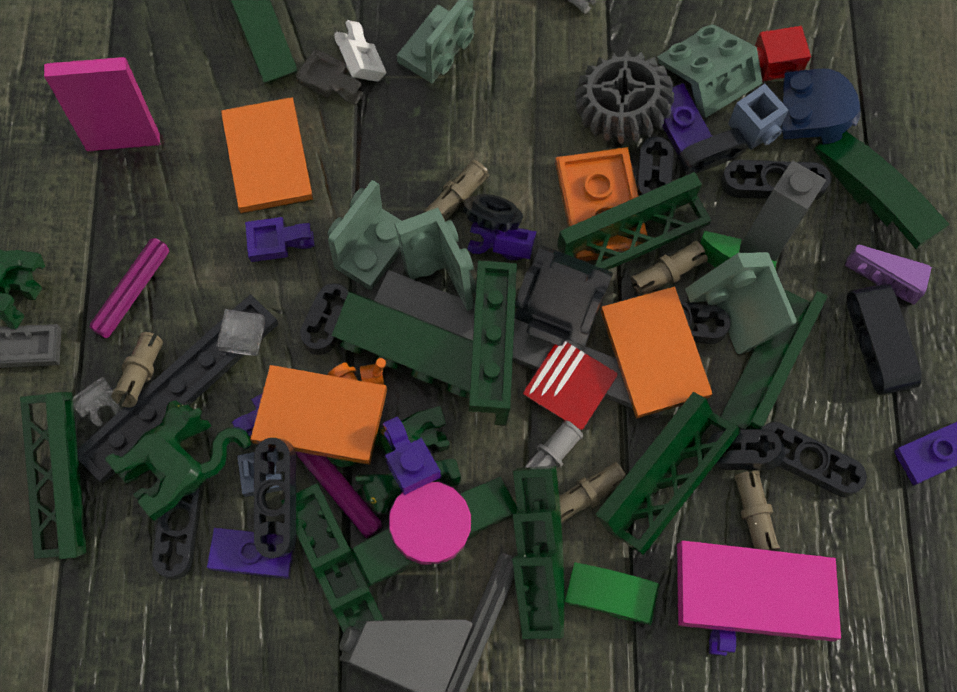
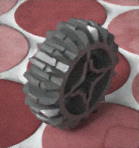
[575,50,674,145]

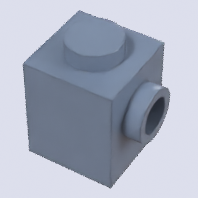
[728,84,789,150]

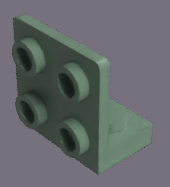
[397,0,475,84]
[657,24,763,118]
[327,180,401,291]
[395,208,476,311]
[685,252,796,354]

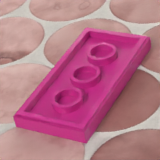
[44,57,160,151]
[677,540,841,642]

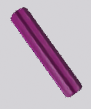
[89,238,169,338]
[295,451,382,538]

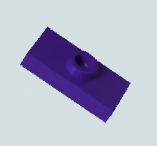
[662,84,712,155]
[894,422,957,486]
[207,528,295,579]

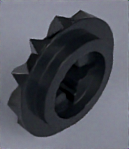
[463,194,523,232]

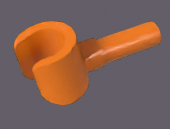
[360,358,386,385]

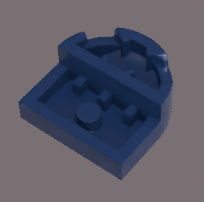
[782,68,861,145]

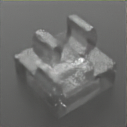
[217,309,266,357]
[73,376,120,427]

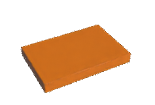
[221,97,313,213]
[555,147,648,261]
[600,286,713,419]
[251,365,387,465]

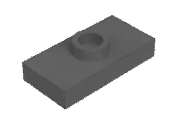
[0,324,61,368]

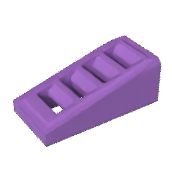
[845,244,932,304]

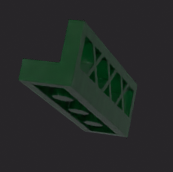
[557,172,712,270]
[468,260,517,426]
[720,290,828,430]
[20,392,87,559]
[595,392,740,556]

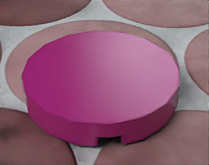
[389,482,471,565]

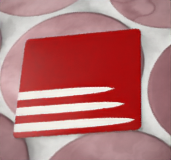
[523,341,618,430]

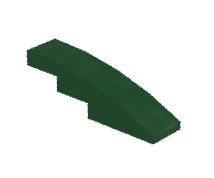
[229,0,298,85]
[814,131,950,250]
[512,465,564,639]
[351,476,518,586]
[281,483,384,633]

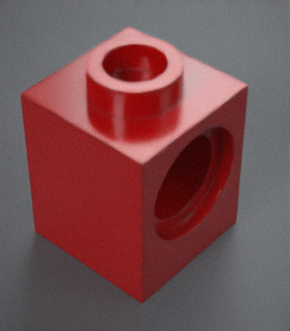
[755,26,811,82]

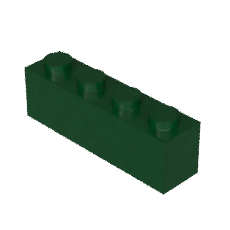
[331,292,473,398]

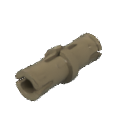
[423,160,490,221]
[630,241,708,296]
[111,332,163,407]
[559,462,626,524]
[734,470,780,551]

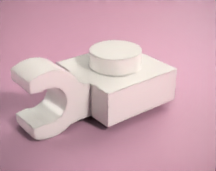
[334,20,386,82]

